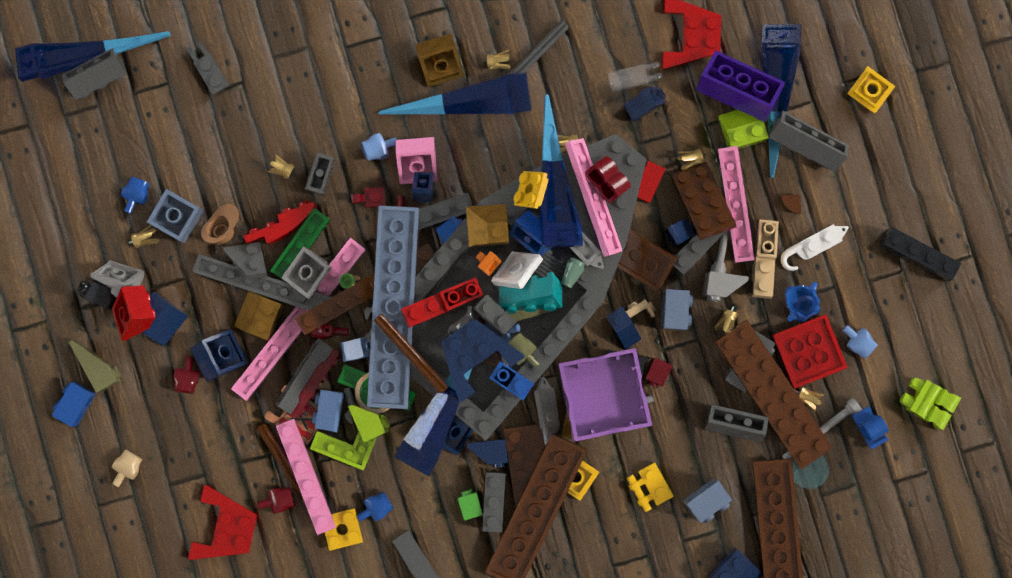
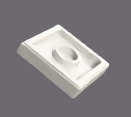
[491,251,543,289]

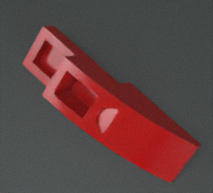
[244,200,317,245]
[400,277,484,328]

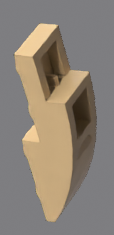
[752,219,779,299]

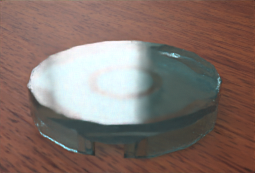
[792,456,829,489]

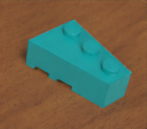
[499,272,562,314]

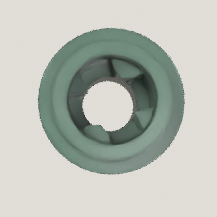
[561,257,585,288]

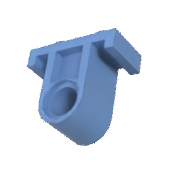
[340,337,371,362]

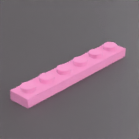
[565,138,623,257]
[718,145,755,263]
[276,419,336,535]

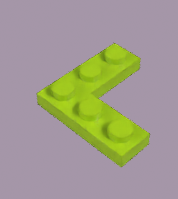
[310,415,385,471]

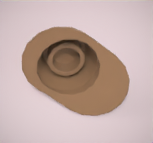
[201,204,239,245]

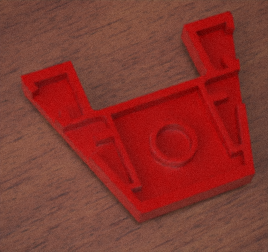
[662,0,721,70]
[188,484,258,560]

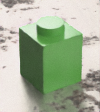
[458,489,483,521]

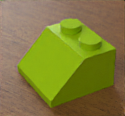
[718,110,769,149]
[348,404,390,442]

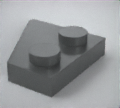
[223,242,267,280]

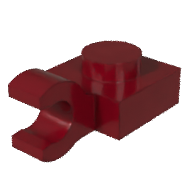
[351,187,385,208]

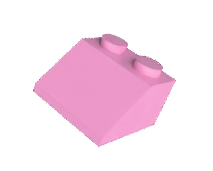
[396,137,438,184]

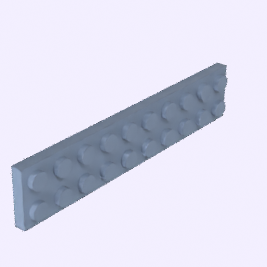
[367,206,419,409]

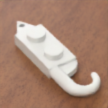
[781,224,849,271]

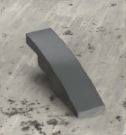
[393,530,439,578]

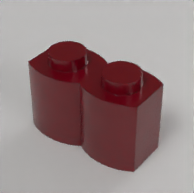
[585,156,631,203]

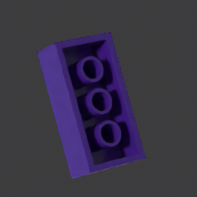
[696,51,785,122]

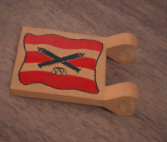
[264,385,318,445]

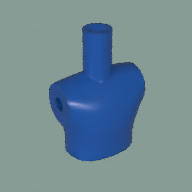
[121,177,150,214]
[357,491,394,522]

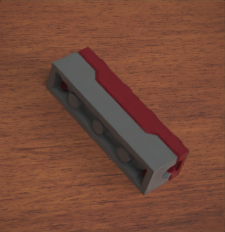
[275,339,339,418]

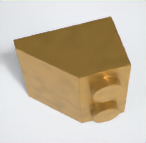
[415,33,464,87]
[234,291,284,340]

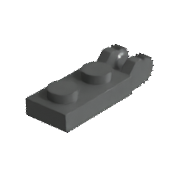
[187,41,230,96]

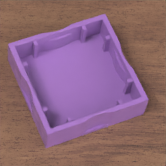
[558,348,652,442]

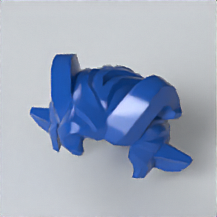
[785,282,820,322]

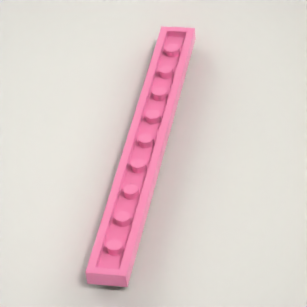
[231,238,366,401]

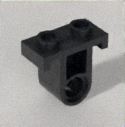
[78,277,117,310]

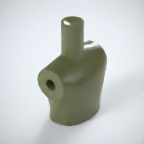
[508,333,540,369]

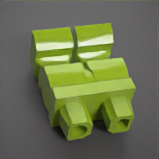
[899,377,961,430]

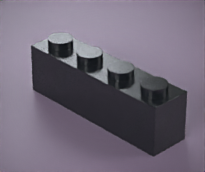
[879,227,961,282]

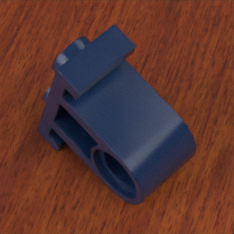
[623,86,667,121]

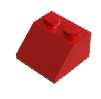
[112,285,155,341]

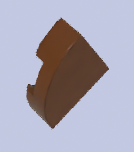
[780,194,801,214]
[483,351,500,367]

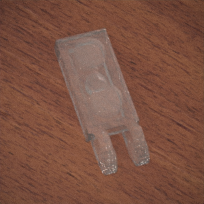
[607,62,663,93]

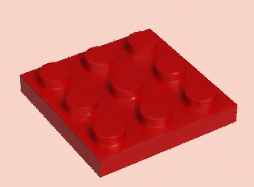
[772,314,848,389]

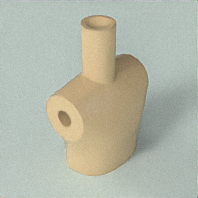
[112,450,143,487]

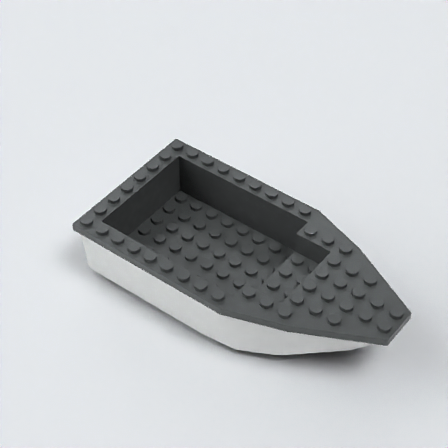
[364,134,646,440]

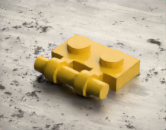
[627,462,674,512]

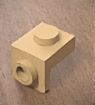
[626,299,656,318]

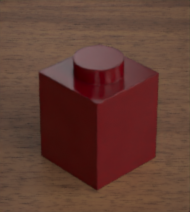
[644,358,673,388]

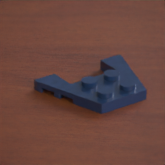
[441,318,525,403]

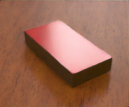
[637,161,666,204]

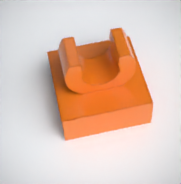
[475,251,502,277]

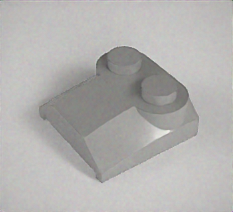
[90,260,144,297]

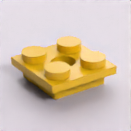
[847,66,895,114]
[513,171,549,209]
[568,461,599,501]
[325,508,363,551]

